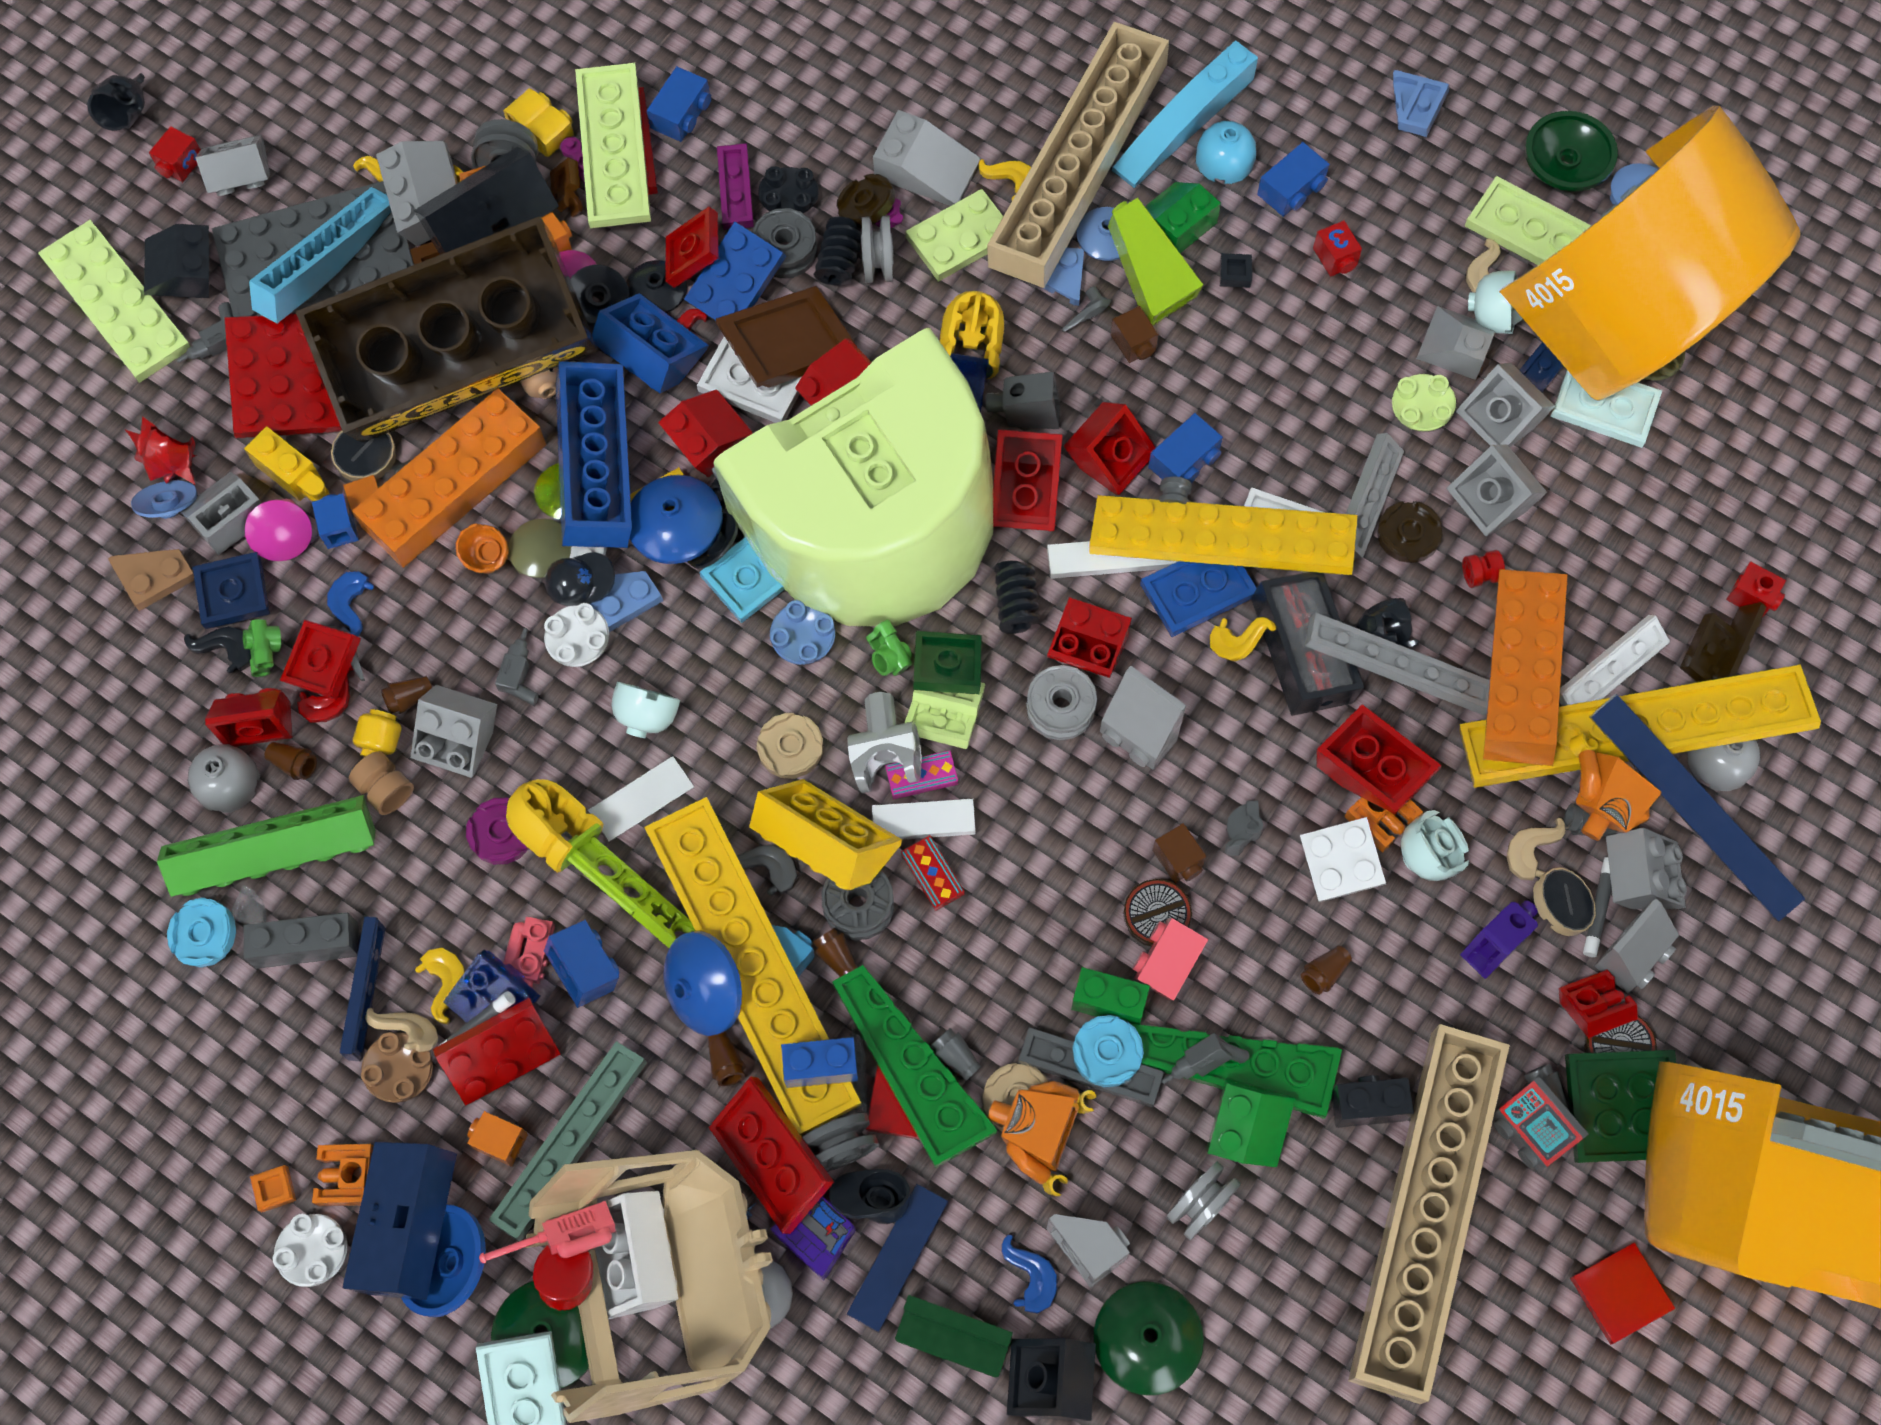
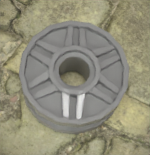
[861,216,894,283]
[1026,665,1097,740]
[1166,1161,1242,1241]

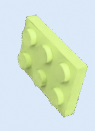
[905,189,1003,282]

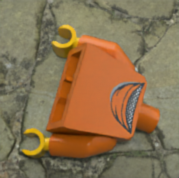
[1569,733,1662,841]
[988,1081,1096,1196]

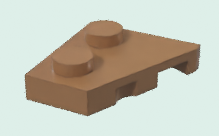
[108,549,194,611]

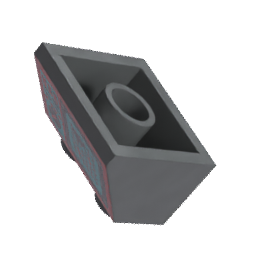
[1493,1076,1589,1173]

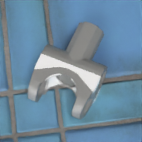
[847,692,922,793]

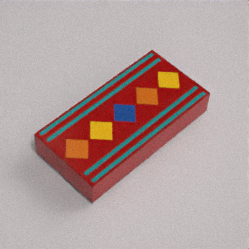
[901,835,965,911]

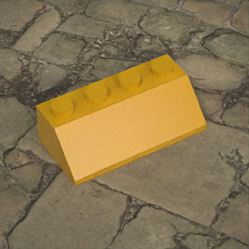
[749,779,902,890]

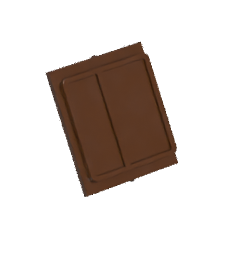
[716,286,857,388]

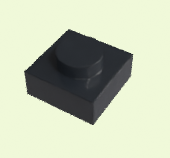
[1220,253,1252,288]

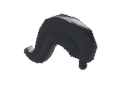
[184,626,251,673]

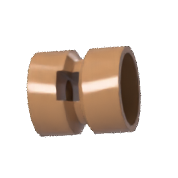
[349,751,414,815]

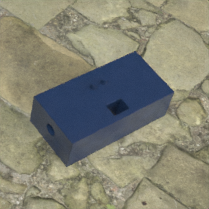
[342,1142,457,1300]

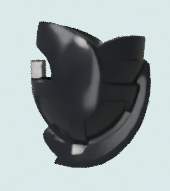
[87,73,145,131]
[1352,598,1419,649]

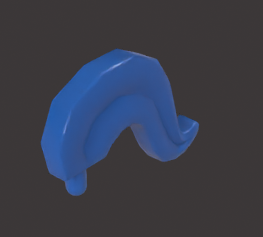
[327,571,374,637]
[1002,1234,1057,1314]

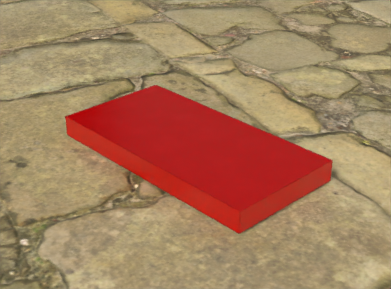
[708,1076,834,1234]

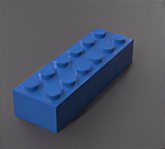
[556,361,632,548]

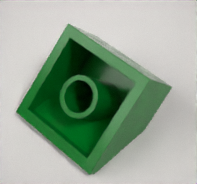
[1145,182,1221,253]
[1207,1078,1296,1167]

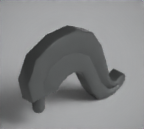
[736,845,797,896]

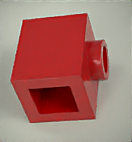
[1726,561,1786,618]

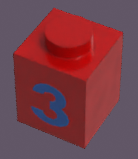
[149,126,201,183]
[1313,220,1362,277]

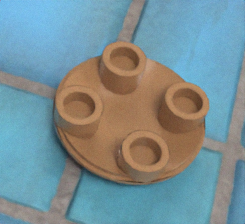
[361,1032,433,1103]

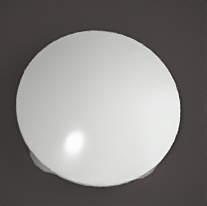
[544,603,609,667]
[273,1214,347,1287]

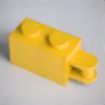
[244,426,330,502]

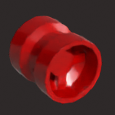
[1462,550,1505,588]

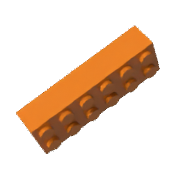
[352,388,547,568]
[1483,569,1567,766]

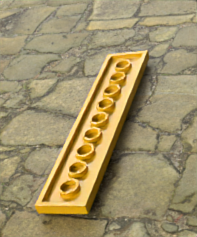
[1459,664,1821,788]
[644,797,861,1136]

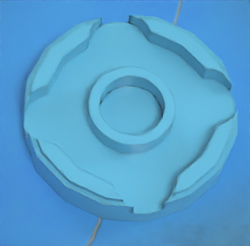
[167,898,236,968]
[1072,1015,1144,1087]

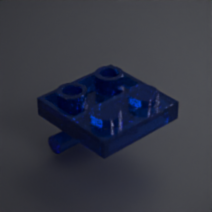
[443,949,541,1023]

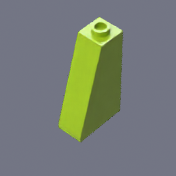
[1108,197,1203,325]

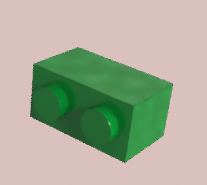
[1071,967,1150,1025]

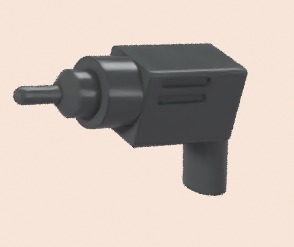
[176,302,233,363]
[495,628,538,706]
[1161,1033,1249,1084]

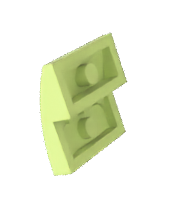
[905,682,985,749]

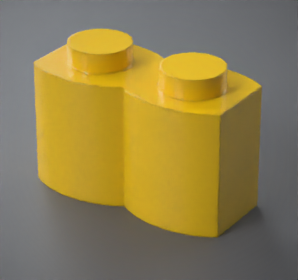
[503,88,574,157]

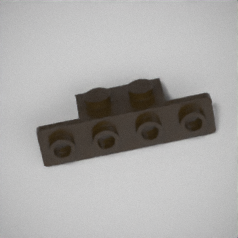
[1680,602,1766,683]

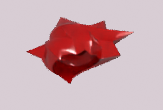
[125,416,197,485]

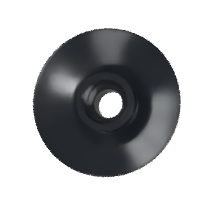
[626,260,687,313]
[570,265,629,324]
[687,513,738,569]

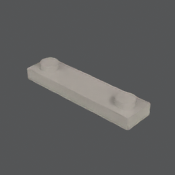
[1346,433,1404,558]

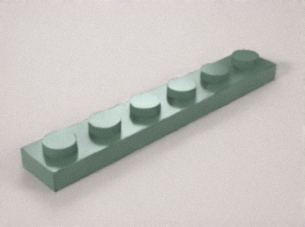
[489,1041,647,1241]

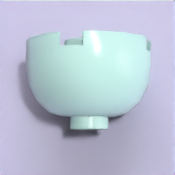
[1468,271,1517,334]
[612,682,680,738]
[1401,810,1469,881]

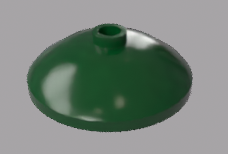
[1525,111,1618,191]
[491,1281,589,1389]
[1093,1282,1204,1396]

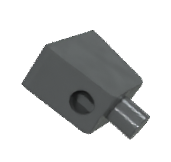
[986,372,1060,429]

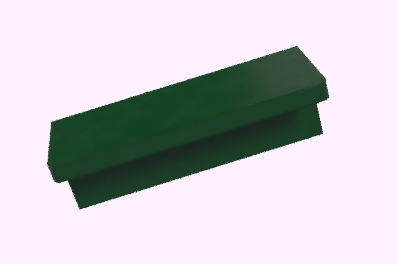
[895,1295,1013,1378]

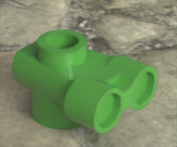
[243,619,281,677]
[866,619,913,676]

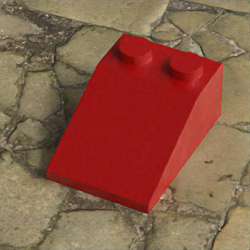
[993,429,1062,531]
[1317,704,1441,814]

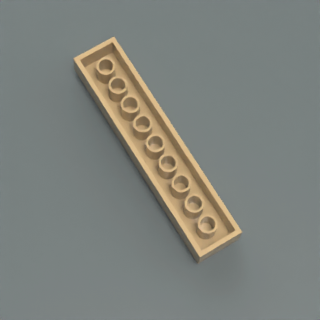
[987,22,1169,288]
[1348,1024,1510,1404]

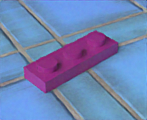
[717,144,754,230]

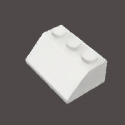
[595,1191,678,1320]

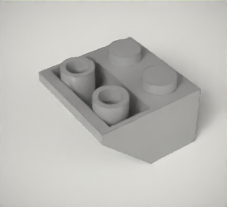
[180,472,261,556]
[410,685,497,778]
[1606,828,1687,909]

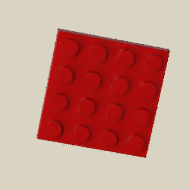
[224,314,342,438]

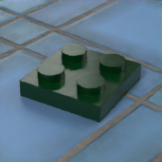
[913,631,982,694]

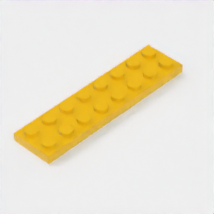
[1089,495,1358,575]

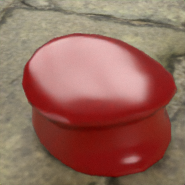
[533,1245,594,1311]

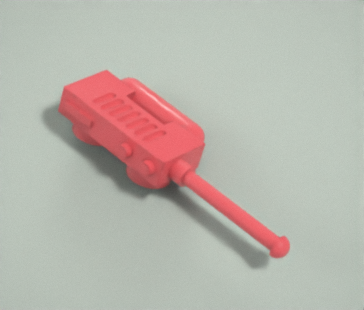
[503,917,555,1003]
[479,1201,616,1263]

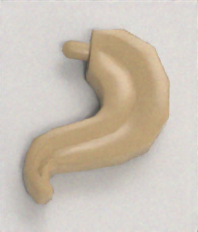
[1466,238,1501,292]
[1506,818,1566,881]
[365,1008,438,1052]

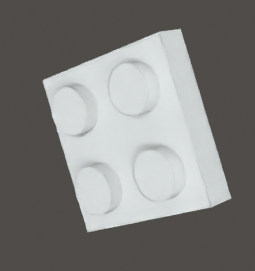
[1300,817,1386,902]

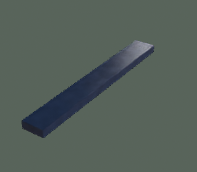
[1589,694,1805,922]

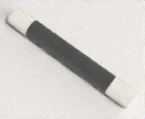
[1583,857,1612,957]
[440,991,515,1045]

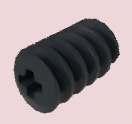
[813,216,862,286]
[994,560,1040,634]

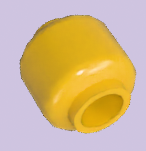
[352,709,402,757]

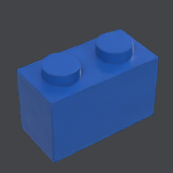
[647,66,711,142]
[1257,142,1330,217]
[1148,413,1223,483]
[544,920,619,1008]
[781,1037,858,1088]

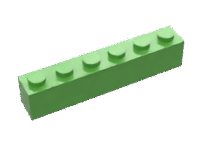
[157,795,376,897]

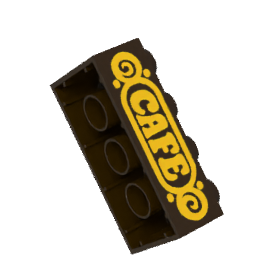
[295,216,598,443]

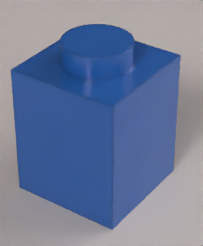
[312,493,359,549]

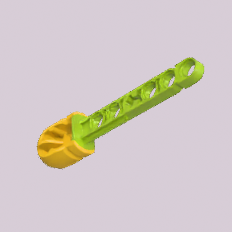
[506,779,695,948]

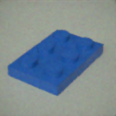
[684,221,786,321]
[1140,561,1257,637]

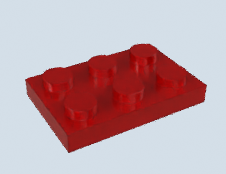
[433,998,561,1106]

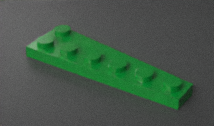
[832,965,997,1168]
[1131,1024,1342,1119]

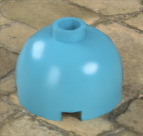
[1196,121,1256,184]

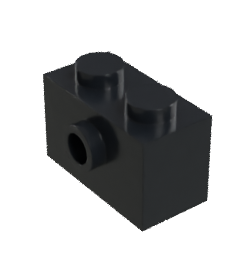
[1331,1075,1414,1128]

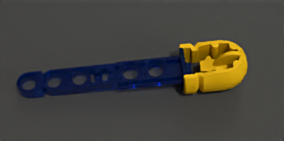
[939,291,1004,413]

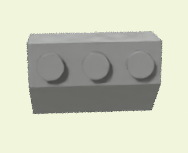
[376,141,458,246]

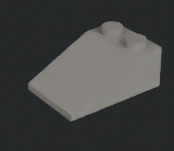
[873,110,981,206]
[1100,666,1186,770]

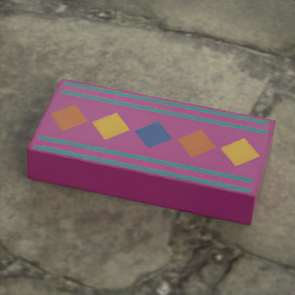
[885,750,958,800]

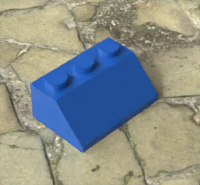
[592,293,708,394]

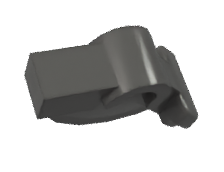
[1225,801,1263,856]

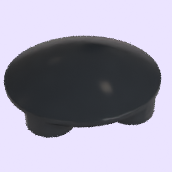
[758,166,819,213]

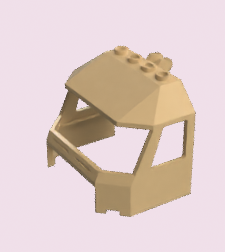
[525,1150,773,1423]

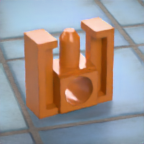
[1344,797,1423,853]
[312,1144,374,1206]

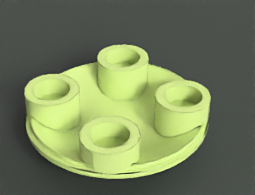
[1392,374,1456,431]

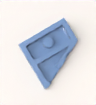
[1393,70,1449,137]
[1043,248,1084,306]
[590,571,663,632]

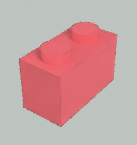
[1133,918,1208,1001]

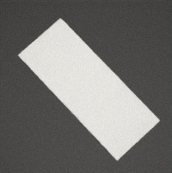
[588,756,694,842]

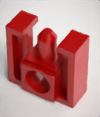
[1559,969,1638,1038]

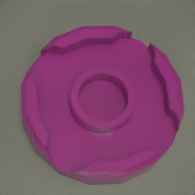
[466,798,529,865]

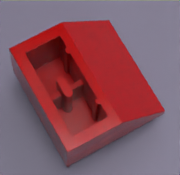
[1047,597,1132,678]

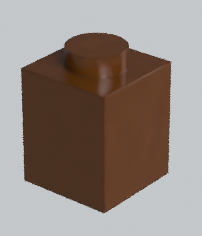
[1111,306,1159,363]
[1152,823,1206,883]

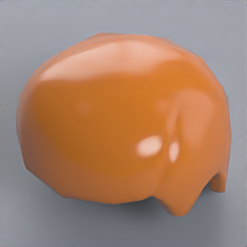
[455,523,509,574]

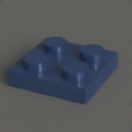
[193,552,270,629]

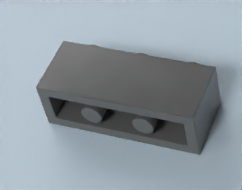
[243,912,359,969]

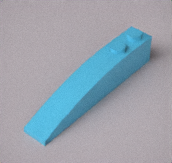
[1112,40,1258,188]
[249,187,391,323]

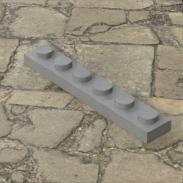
[1305,612,1490,715]

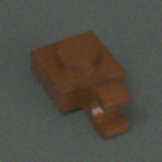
[550,157,583,217]

